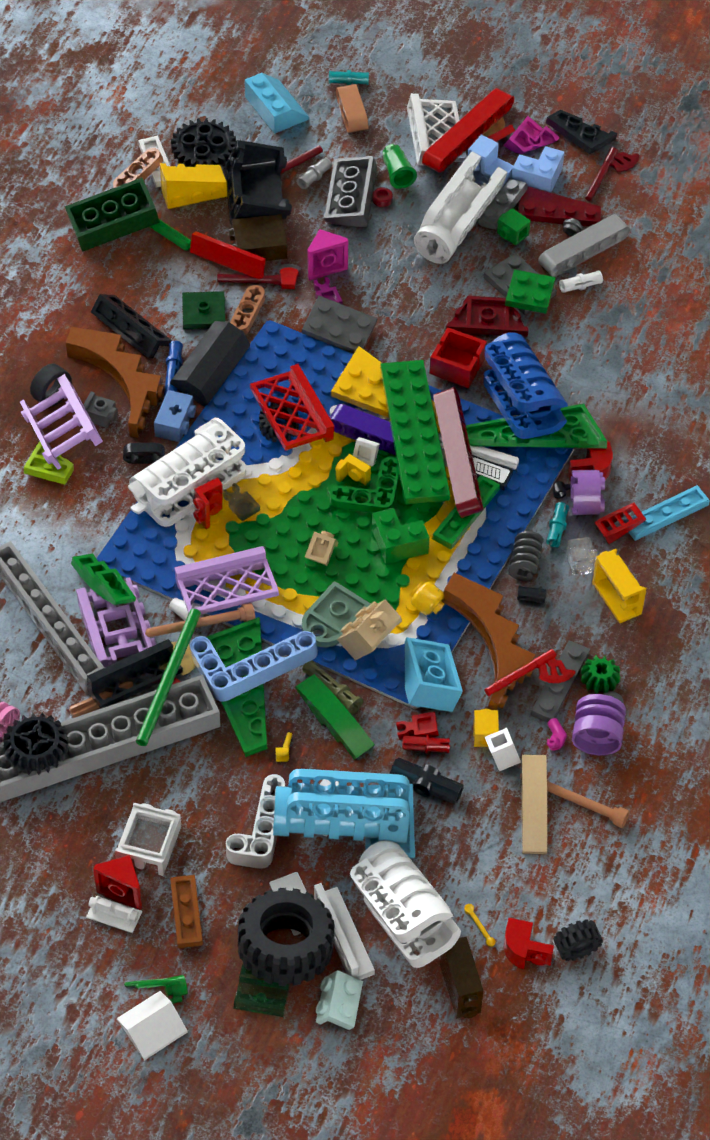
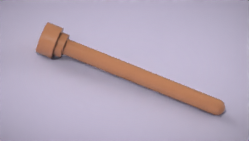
[145,603,255,637]
[520,773,630,828]

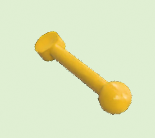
[464,904,496,947]

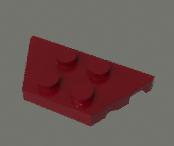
[446,296,528,337]

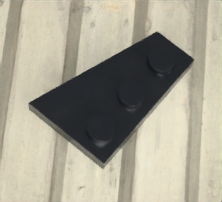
[546,110,618,154]

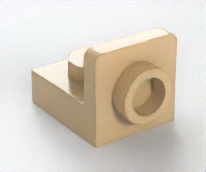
[305,531,338,566]

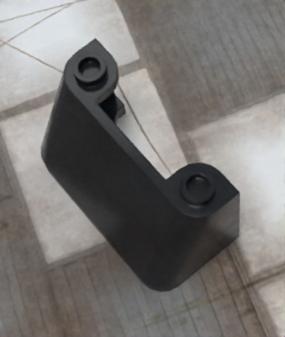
[225,140,292,225]

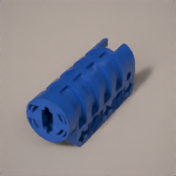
[483,333,568,439]

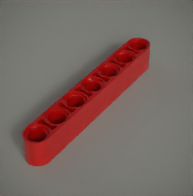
[422,88,515,173]

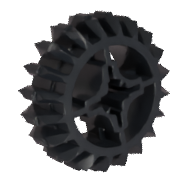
[3,712,69,775]

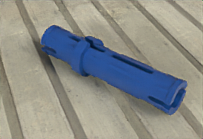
[164,341,183,398]

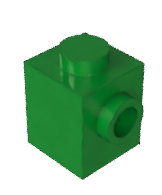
[497,208,531,246]

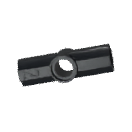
[390,757,464,805]

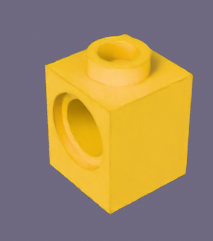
[473,709,499,747]

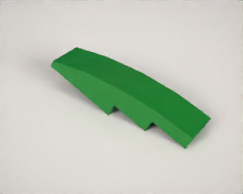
[71,553,136,605]
[295,674,375,760]

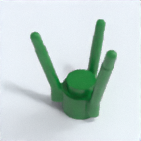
[124,975,188,1004]

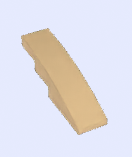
[521,755,547,854]

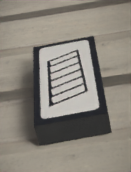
[472,455,513,491]

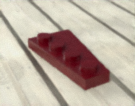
[518,186,601,226]

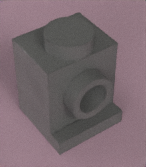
[83,391,118,428]

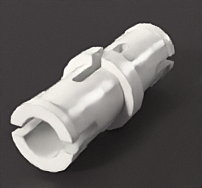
[559,270,603,293]

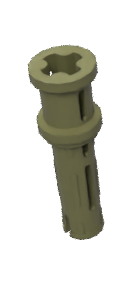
[302,660,363,715]

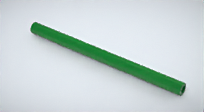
[136,608,201,746]

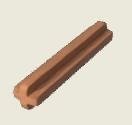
[69,682,133,718]

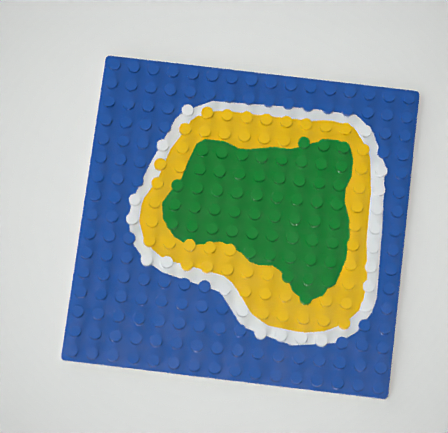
[96,320,574,709]

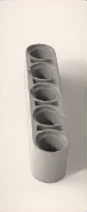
[538,214,631,277]

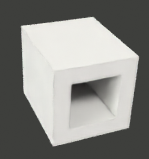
[485,728,521,771]

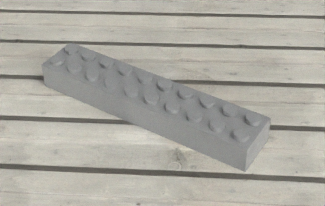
[0,675,220,802]

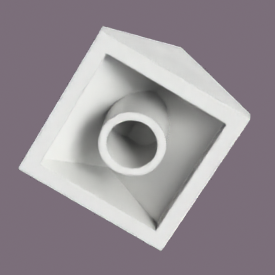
[117,991,188,1061]

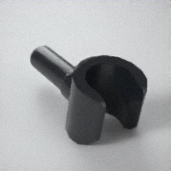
[553,481,571,499]

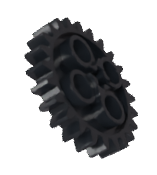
[171,118,236,167]

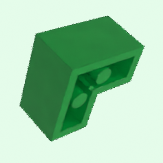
[372,508,430,564]

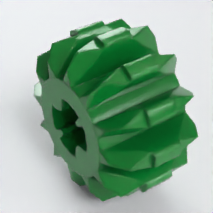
[581,655,621,694]

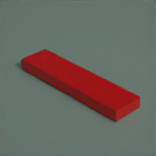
[190,232,266,280]

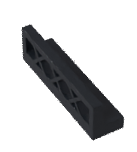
[91,294,172,358]
[87,639,183,709]

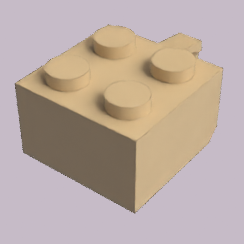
[337,600,402,660]

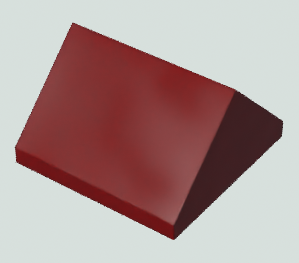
[93,855,142,910]

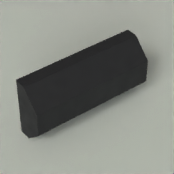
[170,321,250,407]

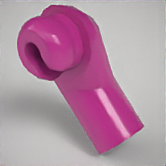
[547,718,567,751]

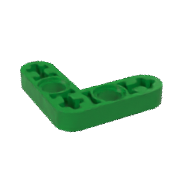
[329,457,400,513]

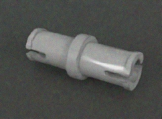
[297,157,332,189]

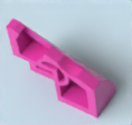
[503,116,560,154]

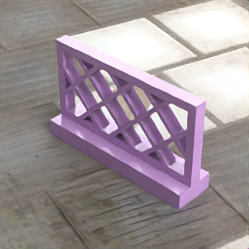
[175,546,279,615]

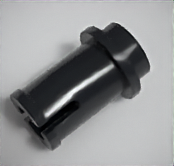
[517,586,546,604]

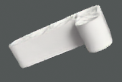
[226,774,285,868]

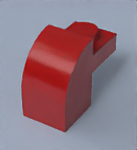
[568,441,613,481]
[504,917,554,969]

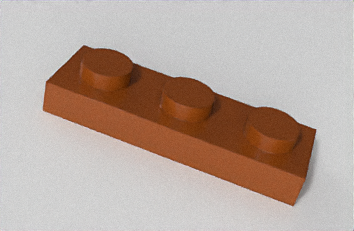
[170,875,203,948]

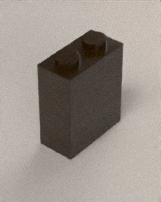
[229,214,288,261]
[440,936,484,1019]

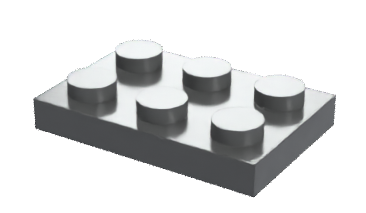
[483,253,557,315]
[302,295,377,354]

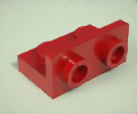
[193,477,223,529]

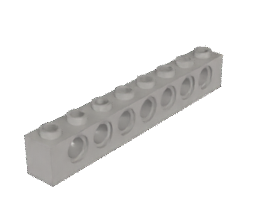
[0,541,104,695]

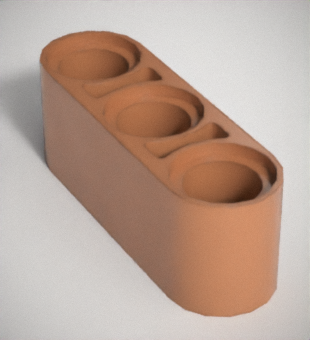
[336,84,368,133]

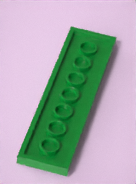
[380,360,450,504]

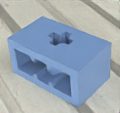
[154,390,196,442]

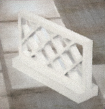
[407,93,467,165]

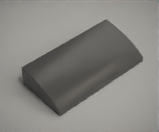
[324,156,377,227]

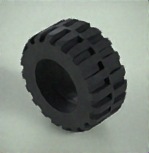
[237,888,335,986]

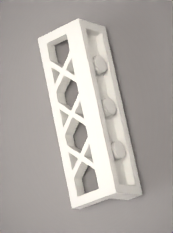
[314,883,375,980]

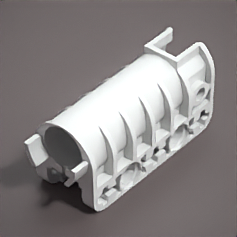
[128,418,246,527]

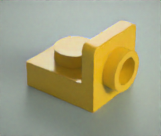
[335,454,371,485]

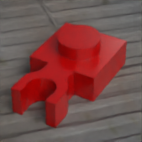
[396,711,439,740]

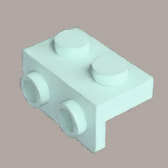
[316,970,363,1030]

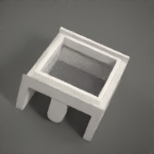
[115,803,181,876]

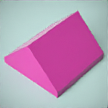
[308,229,348,281]

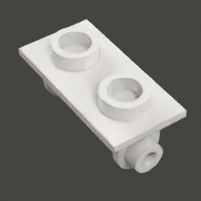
[86,896,142,933]

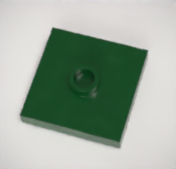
[182,291,225,329]

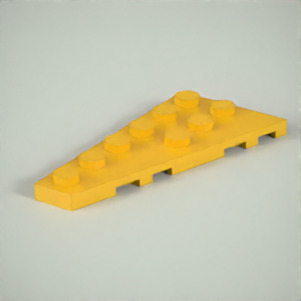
[331,346,441,434]

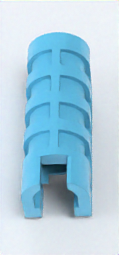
[273,769,410,843]

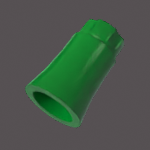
[382,144,417,189]

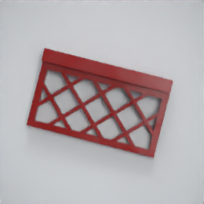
[250,364,334,451]

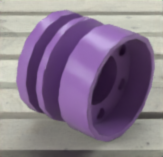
[572,694,626,755]

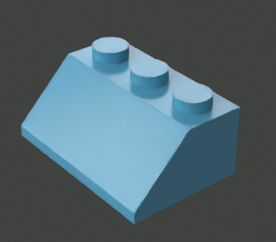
[245,73,309,134]

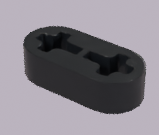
[123,443,165,464]

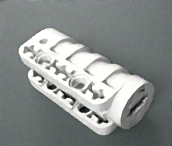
[414,151,508,264]
[350,840,461,968]

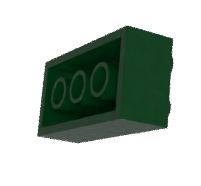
[65,178,160,252]

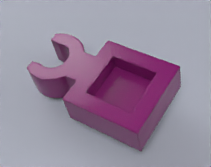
[314,277,343,305]

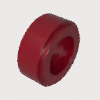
[372,187,393,207]

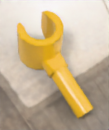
[276,732,293,762]

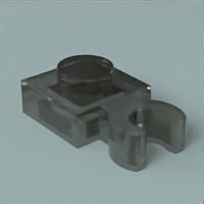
[223,483,260,521]

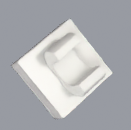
[353,437,380,466]

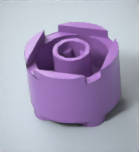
[571,470,605,515]

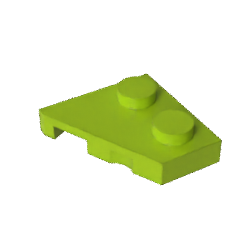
[24,441,74,485]

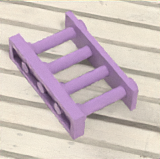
[20,374,103,469]

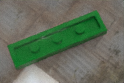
[432,475,500,550]

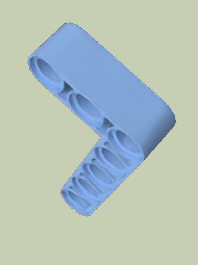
[190,631,318,702]

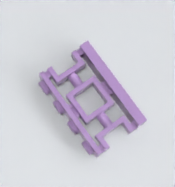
[76,578,156,668]

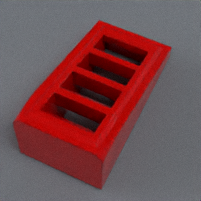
[594,502,646,544]

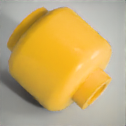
[410,581,445,615]

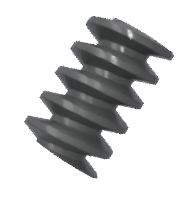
[509,531,544,581]

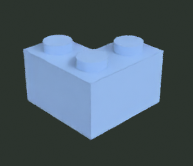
[468,135,513,187]
[512,146,564,193]

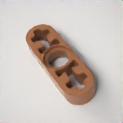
[113,148,163,188]
[230,285,265,335]

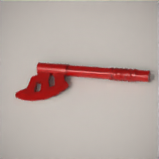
[484,649,576,696]

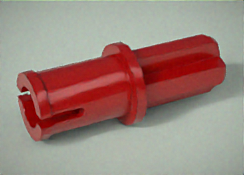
[402,735,450,754]

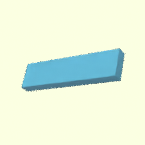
[623,485,710,541]

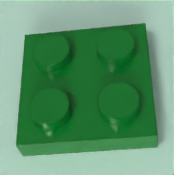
[505,269,556,314]

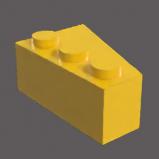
[160,163,227,209]

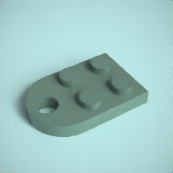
[302,581,371,647]

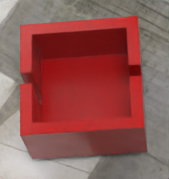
[429,327,487,388]

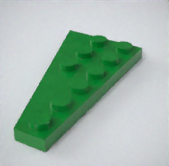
[466,403,607,448]
[199,617,268,757]

